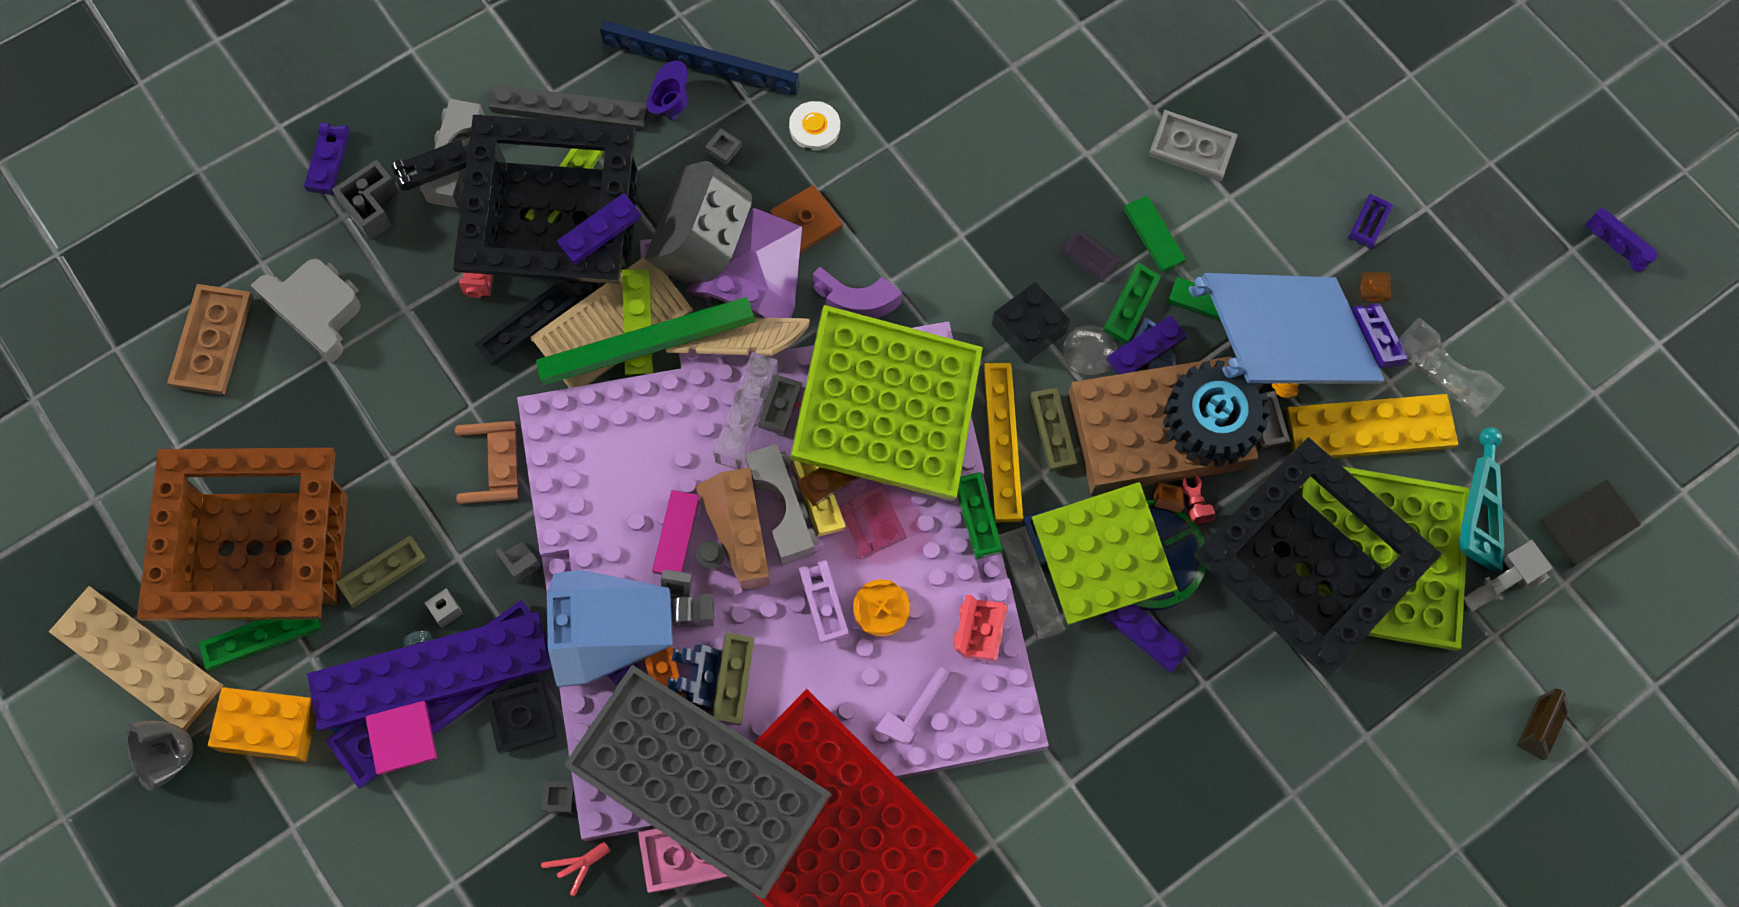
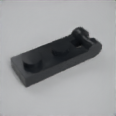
[391,139,468,191]

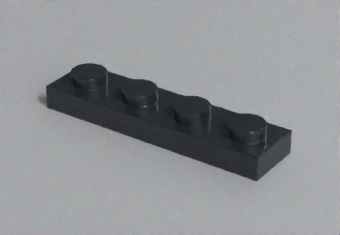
[475,280,579,367]

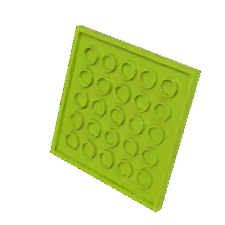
[790,305,983,501]
[1295,467,1470,651]

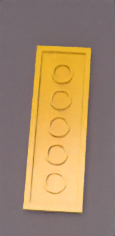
[1285,394,1459,459]

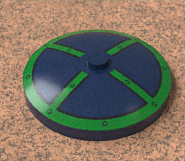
[1134,500,1206,611]

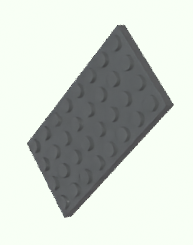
[563,665,832,900]

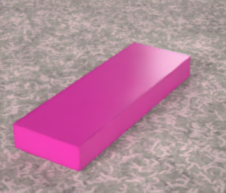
[652,490,700,575]

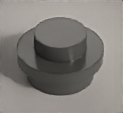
[696,540,725,569]

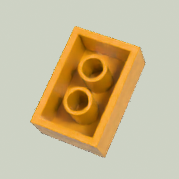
[208,687,316,762]

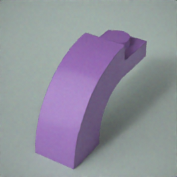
[813,267,902,319]

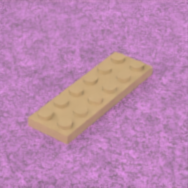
[49,586,224,731]

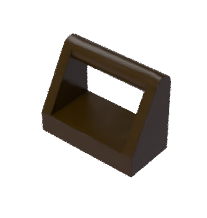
[1516,689,1570,760]

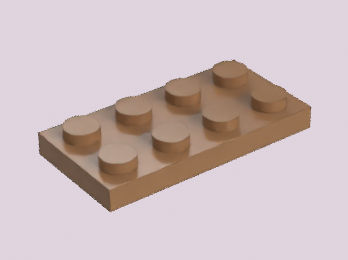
[167,284,253,396]

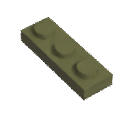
[1030,388,1077,472]
[336,535,427,608]
[711,632,755,726]

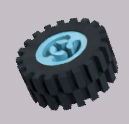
[1163,360,1270,467]

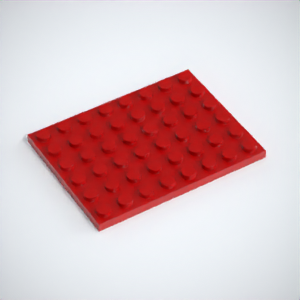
[753,688,978,907]

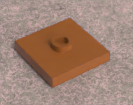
[770,185,843,253]

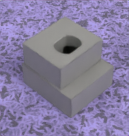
[425,588,464,628]

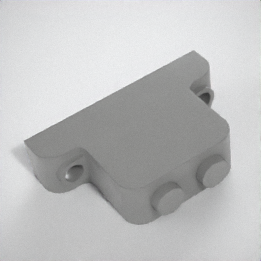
[250,259,361,363]

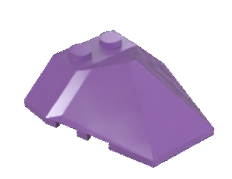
[686,208,802,318]

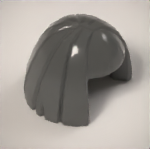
[125,721,193,791]

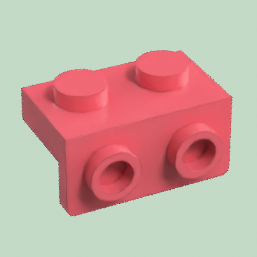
[953,595,1008,662]

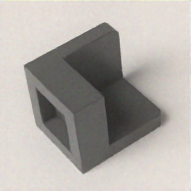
[495,541,542,584]

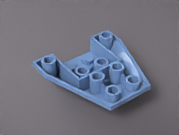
[547,570,673,687]

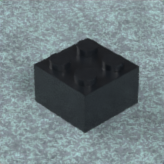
[991,281,1071,363]

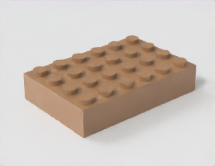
[1067,356,1258,495]

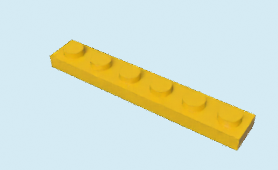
[983,362,1023,522]

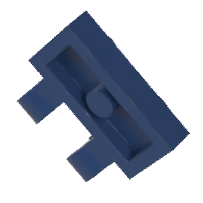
[667,644,721,710]

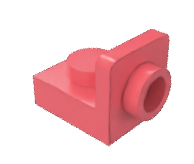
[459,273,494,298]

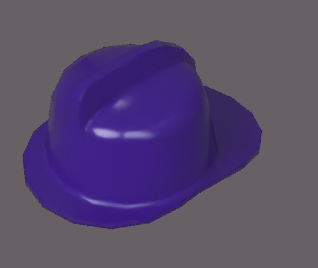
[646,60,689,121]

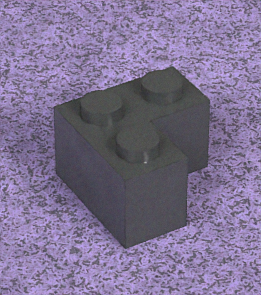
[332,159,399,241]

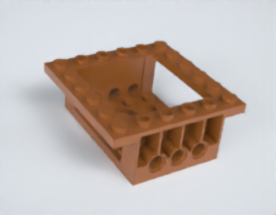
[137,448,348,621]

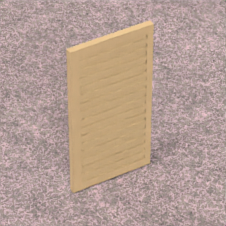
[531,257,693,388]

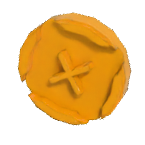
[853,579,910,637]

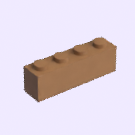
[695,467,770,590]

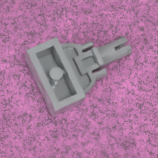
[1464,540,1553,612]

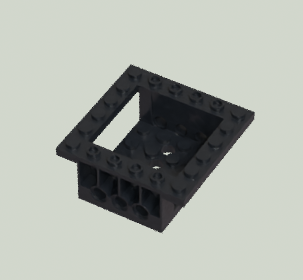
[453,114,640,284]
[1193,437,1442,678]

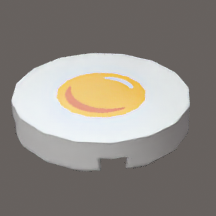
[789,101,840,151]

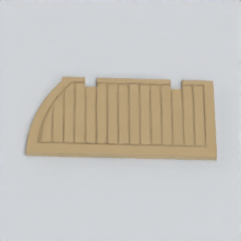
[666,317,810,356]

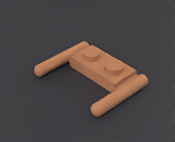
[455,421,519,504]

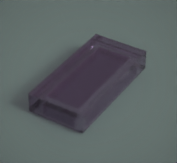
[1061,229,1120,282]

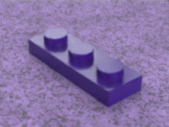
[557,193,642,265]
[1106,316,1188,375]
[1104,604,1190,673]

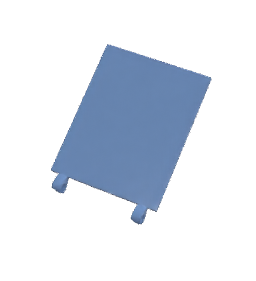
[1189,273,1385,384]

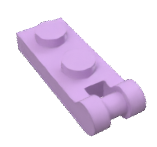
[798,560,849,644]

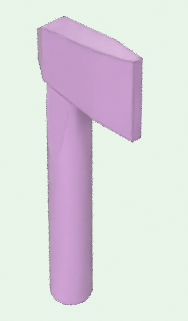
[875,667,949,744]

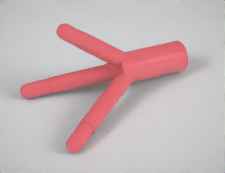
[541,842,610,896]

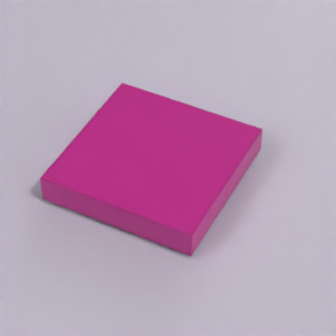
[365,701,438,775]

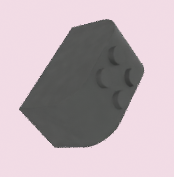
[645,161,752,286]

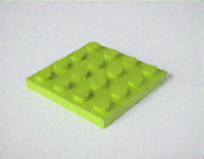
[1032,482,1177,625]

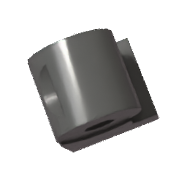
[671,594,714,627]

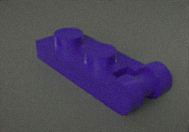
[304,122,350,195]
[1585,207,1657,272]
[1351,303,1408,368]

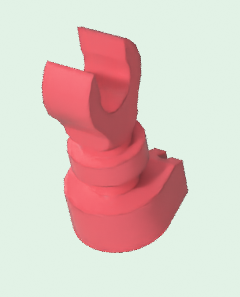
[1181,475,1216,525]

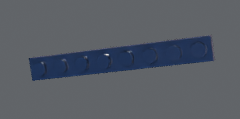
[600,20,799,96]

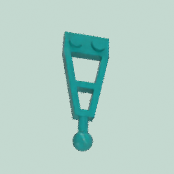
[1459,427,1504,573]

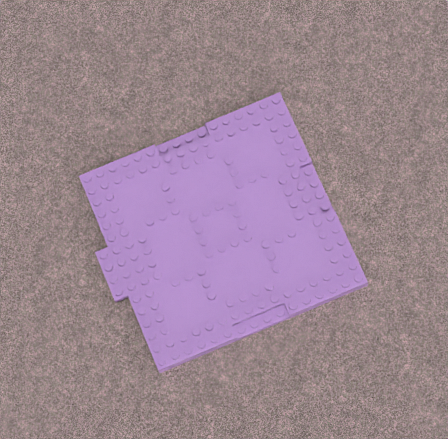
[517,321,1049,842]

